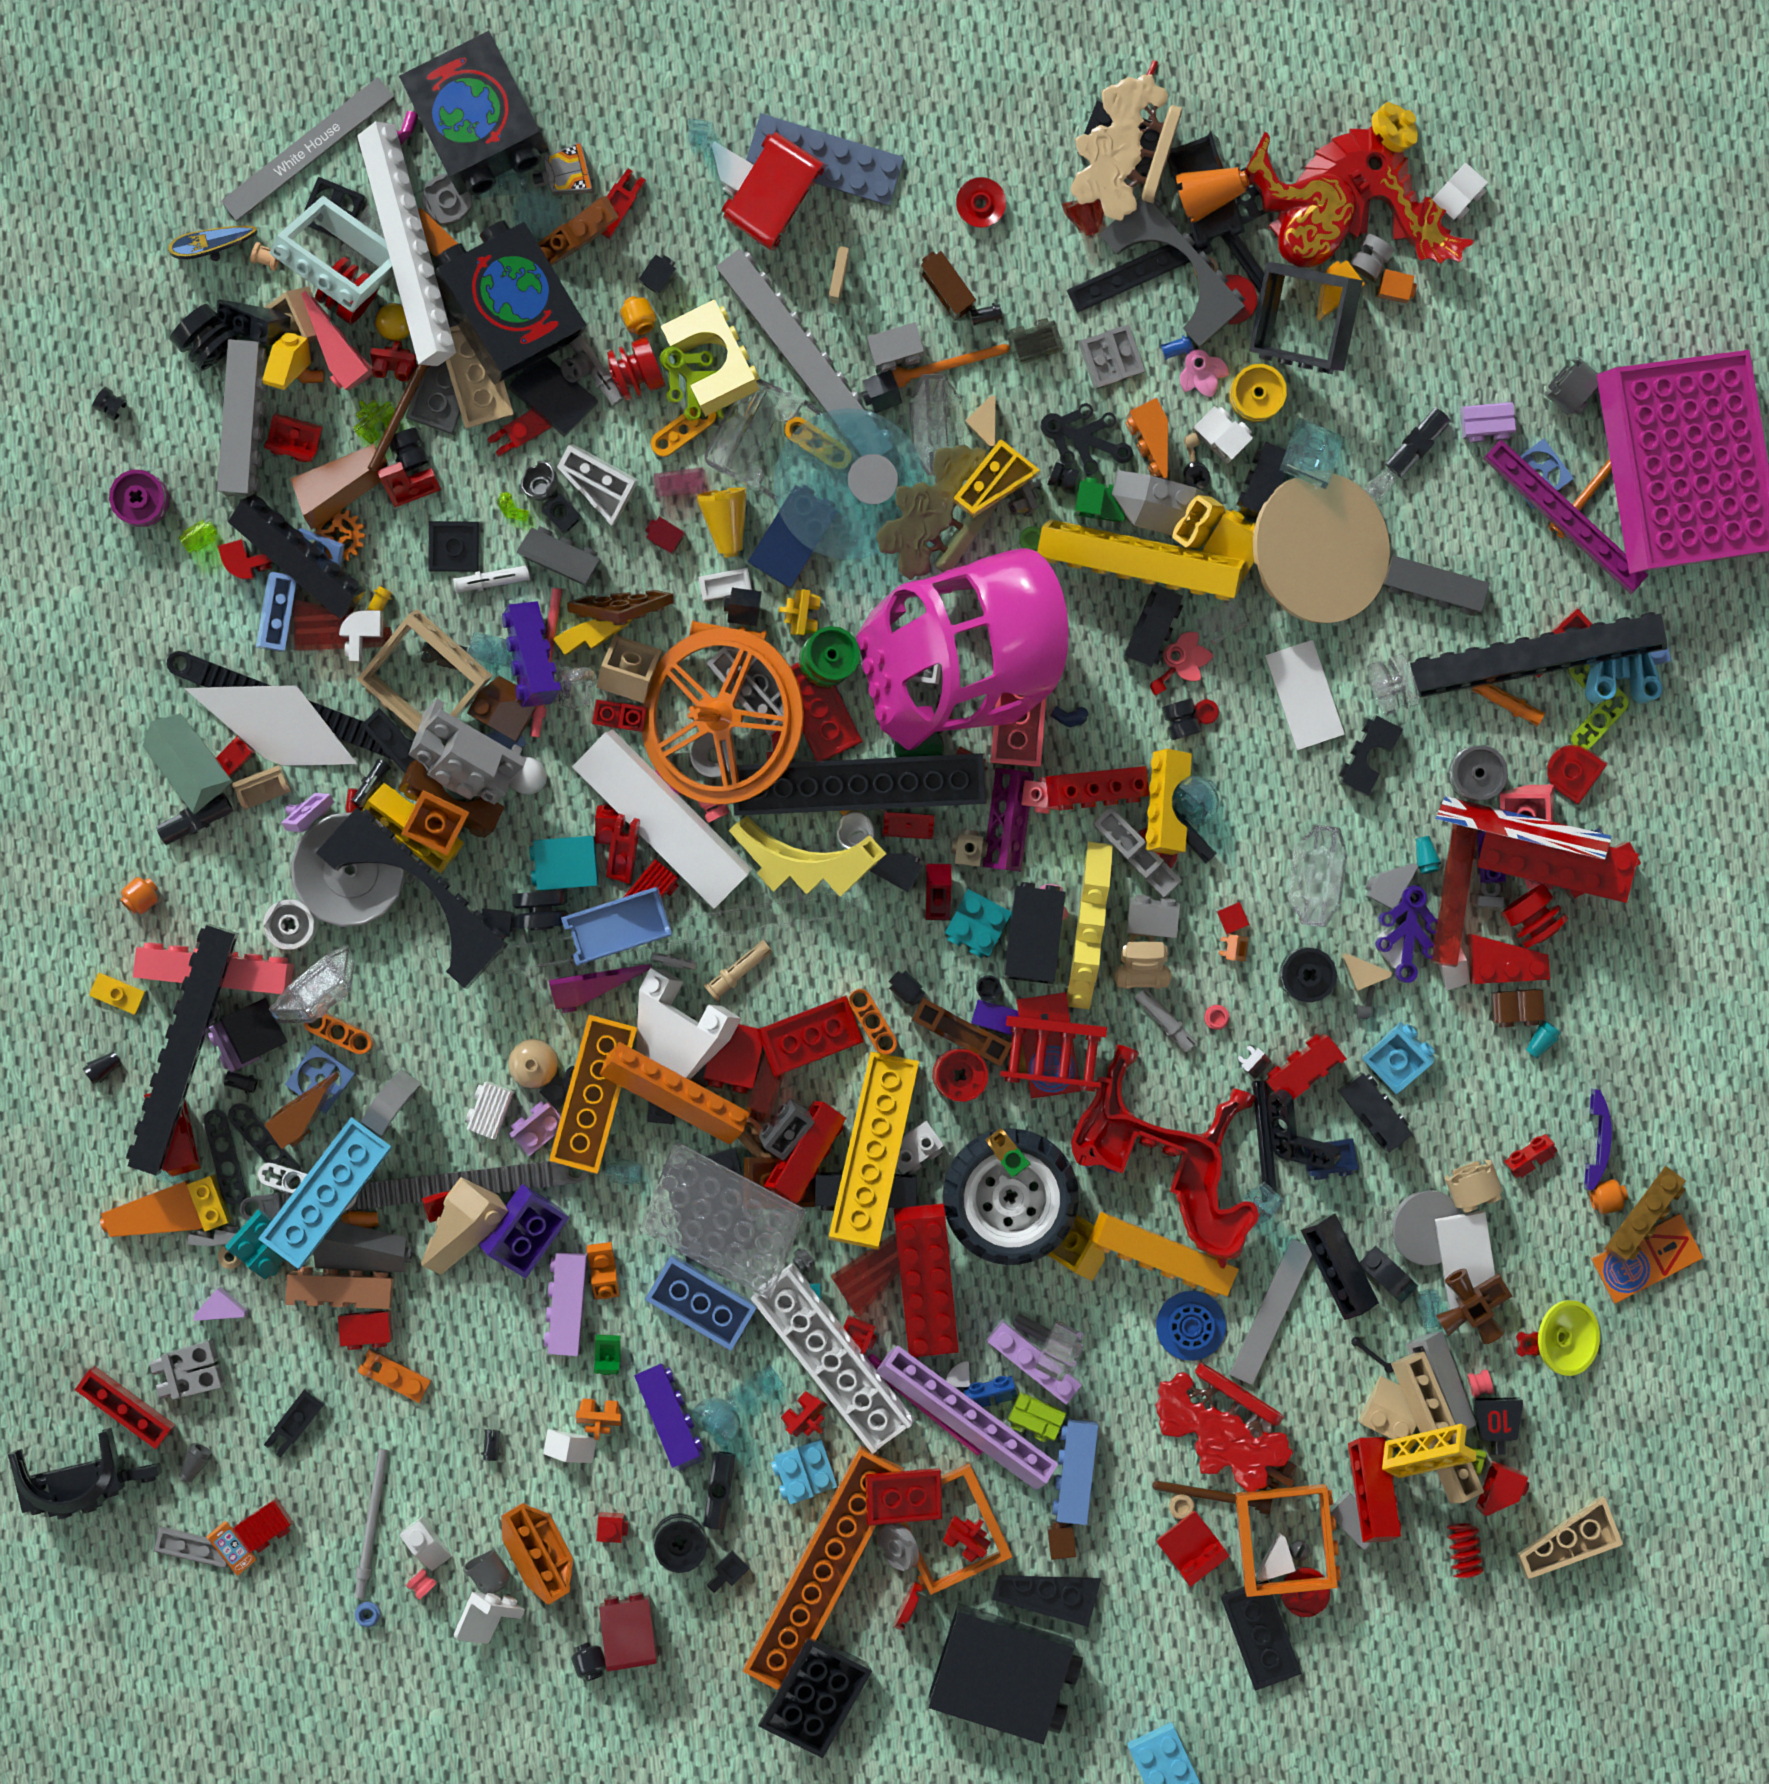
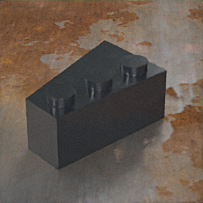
[1123,584,1183,668]

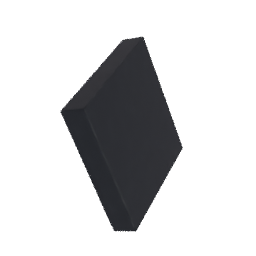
[428,521,479,572]
[220,998,287,1064]

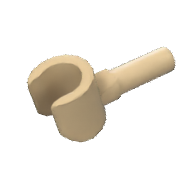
[1184,433,1200,462]

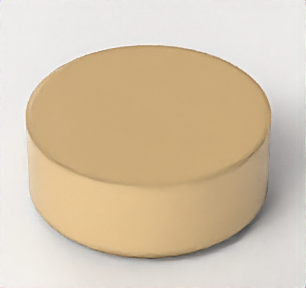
[1169,1494,1194,1519]

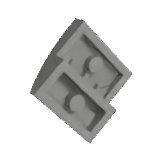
[1078,324,1145,390]

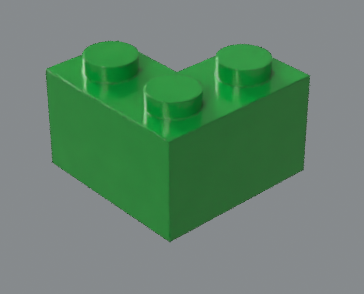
[1073,478,1125,523]

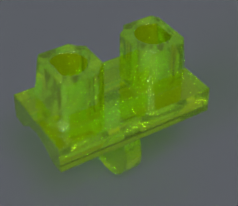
[353,399,395,444]

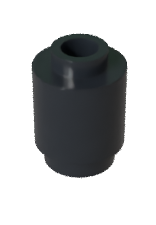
[888,970,926,1007]

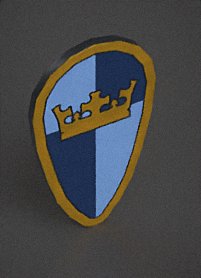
[168,226,258,261]

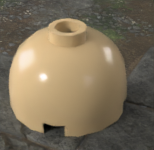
[508,1039,558,1089]

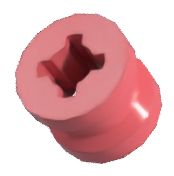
[1467,1369,1494,1398]
[405,1568,437,1600]

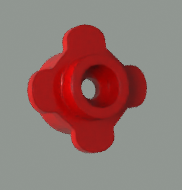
[1516,1331,1540,1357]

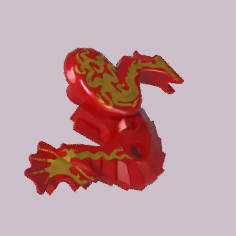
[1245,126,1473,268]

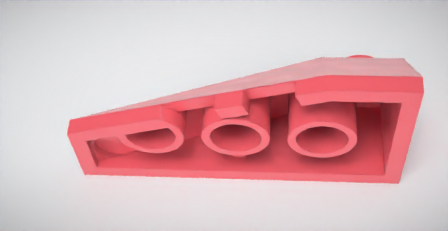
[301,291,373,391]
[1500,785,1554,889]

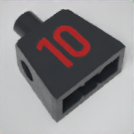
[1472,1397,1523,1455]

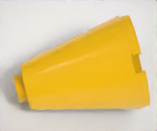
[697,487,747,558]

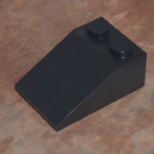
[869,852,923,892]

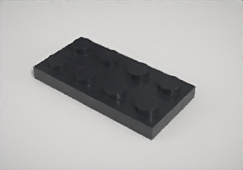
[1220,1580,1302,1691]

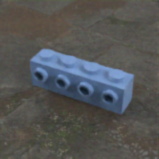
[1052,1419,1098,1525]

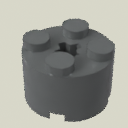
[1544,356,1599,415]

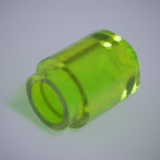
[179,519,218,554]

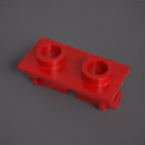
[1504,1134,1558,1179]

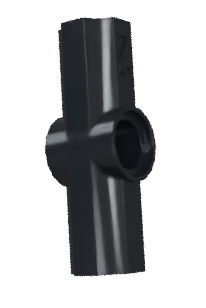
[1385,407,1451,478]
[156,793,234,846]
[703,1451,736,1530]

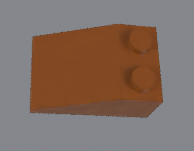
[264,1071,340,1149]

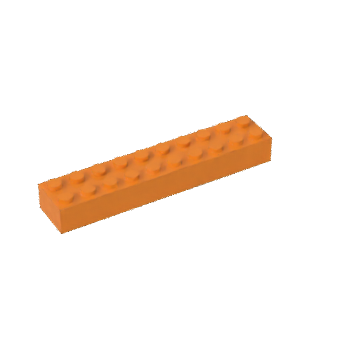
[743,1445,904,1690]

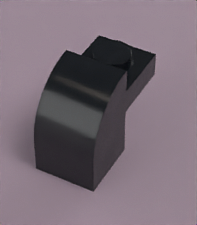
[1359,1245,1418,1304]

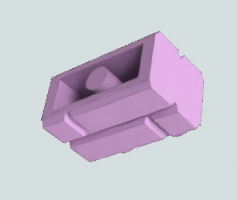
[1460,402,1516,443]

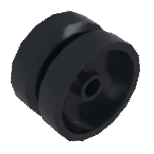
[512,890,569,930]
[1279,947,1337,1003]

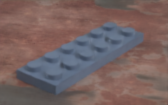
[746,113,904,206]

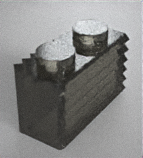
[1006,318,1064,367]

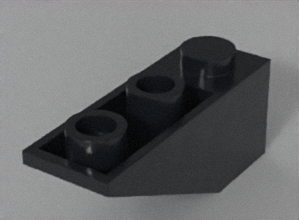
[217,299,291,346]

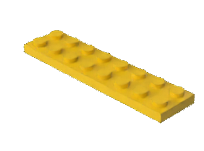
[829,1051,919,1250]

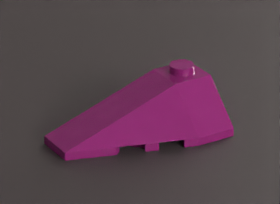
[549,964,652,1013]

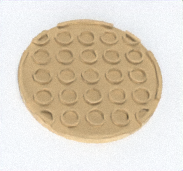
[1253,472,1390,624]

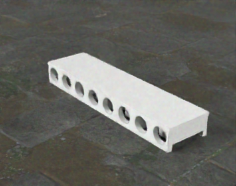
[572,729,752,909]
[751,1263,915,1454]

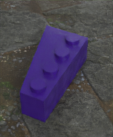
[502,601,561,707]
[634,1363,706,1471]

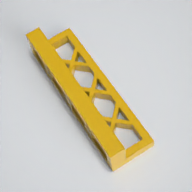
[1382,1424,1477,1478]

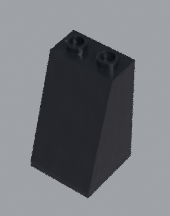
[1003,882,1066,984]

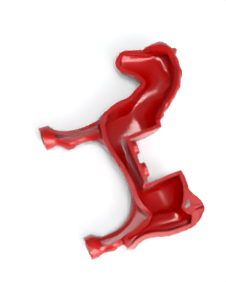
[1071,1044,1259,1269]

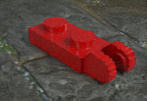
[601,168,646,240]
[488,409,552,457]
[606,813,640,884]

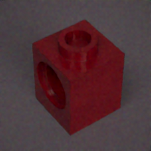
[645,516,686,555]

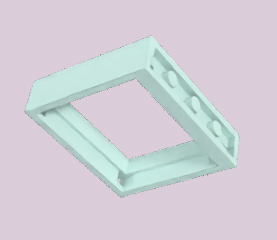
[269,196,394,312]

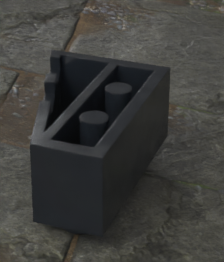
[1236,442,1294,524]
[1337,1072,1413,1153]

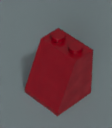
[599,1592,659,1672]

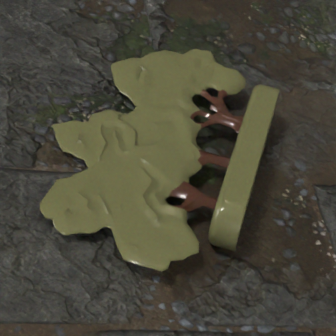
[876,444,1000,580]

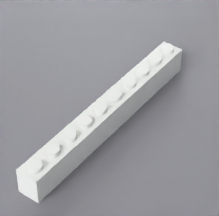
[357,121,456,366]

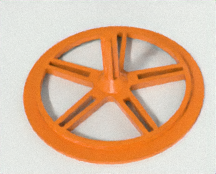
[641,628,804,804]

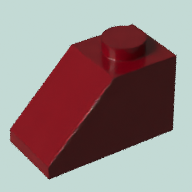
[925,864,952,920]

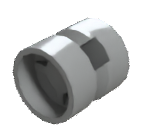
[1350,234,1395,281]

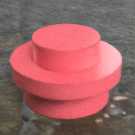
[1204,1005,1229,1030]

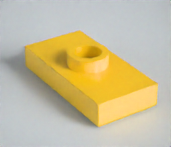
[89,972,146,1015]

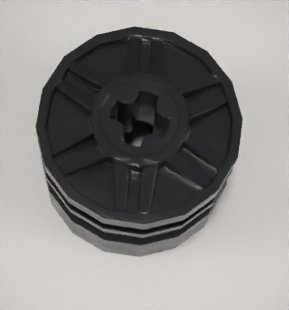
[170,304,238,371]
[653,1513,707,1573]

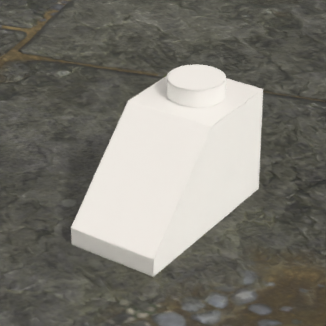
[712,141,753,197]
[399,1516,452,1571]

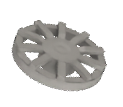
[650,952,697,970]

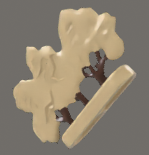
[1071,74,1183,221]

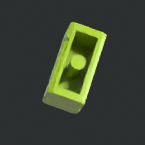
[1007,1391,1066,1443]

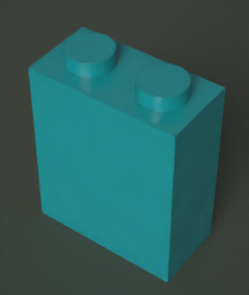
[529,836,599,890]

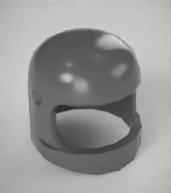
[463,1549,510,1594]

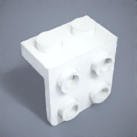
[454,1592,525,1644]

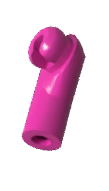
[396,111,419,145]

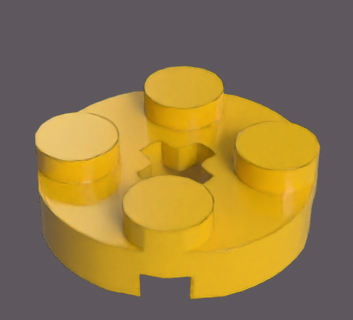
[1372,102,1418,152]

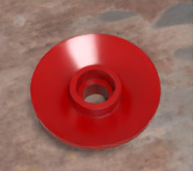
[956,177,1006,228]

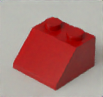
[1475,1460,1530,1516]

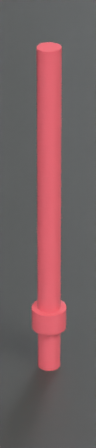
[530,588,562,738]

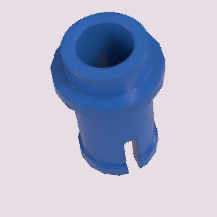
[1161,335,1194,360]

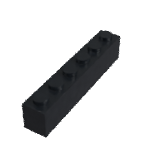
[228,494,366,619]

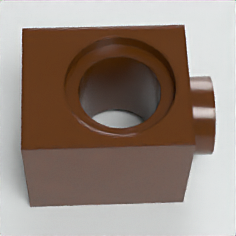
[1047,1521,1076,1560]

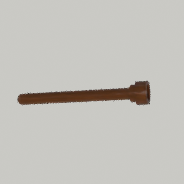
[1152,1481,1272,1515]

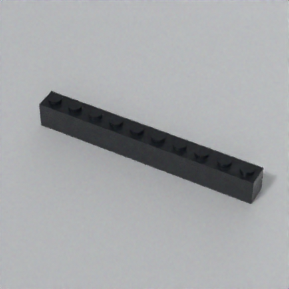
[1410,612,1668,698]
[126,924,239,1176]

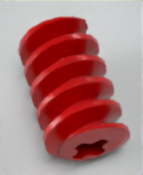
[1447,1523,1484,1578]

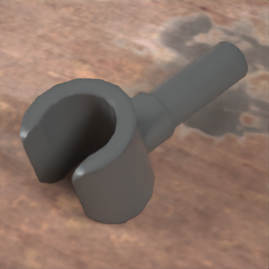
[1357,985,1375,1019]

